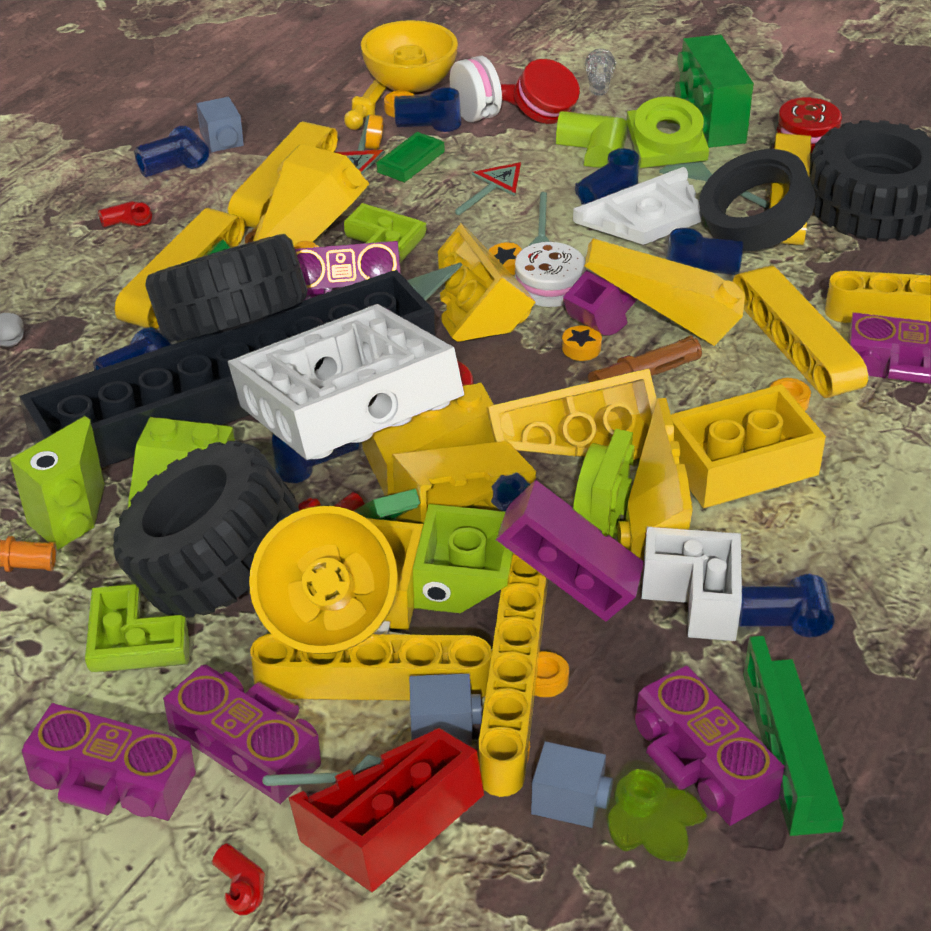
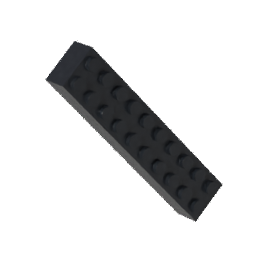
[19,269,435,468]

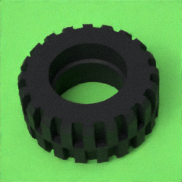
[809,120,931,242]
[145,234,308,342]
[113,441,299,618]

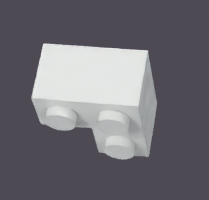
[642,527,742,641]

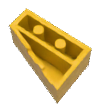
[362,383,495,496]
[392,441,536,525]

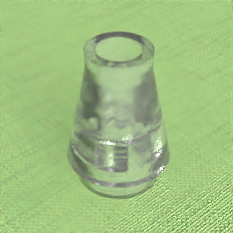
[584,49,616,96]

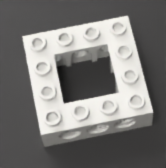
[228,304,464,460]

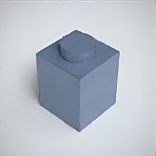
[196,97,244,152]
[409,674,482,745]
[531,741,613,828]

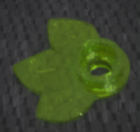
[607,769,707,862]

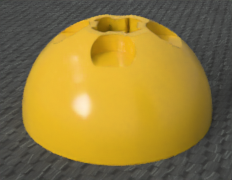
[361,20,458,93]
[249,506,398,654]

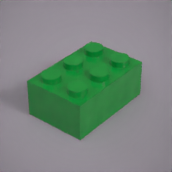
[675,34,754,148]

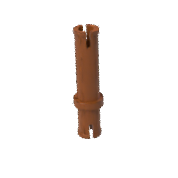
[588,336,702,383]

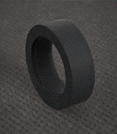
[699,149,816,252]

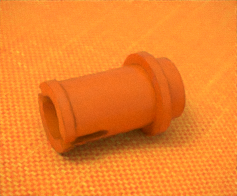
[0,536,56,572]

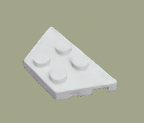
[573,167,702,245]

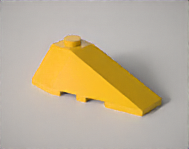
[253,143,369,245]
[438,223,536,342]
[584,238,745,346]
[486,369,657,459]
[618,398,693,561]

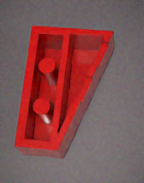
[288,728,484,892]

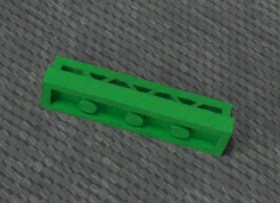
[743,636,844,836]

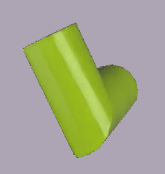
[556,111,628,170]
[344,203,426,263]
[85,584,189,673]

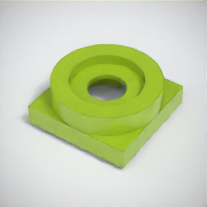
[626,96,709,168]
[573,429,635,539]

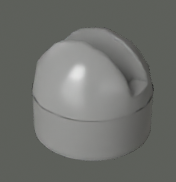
[0,313,24,348]

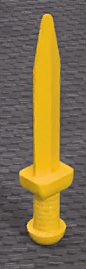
[344,80,387,130]

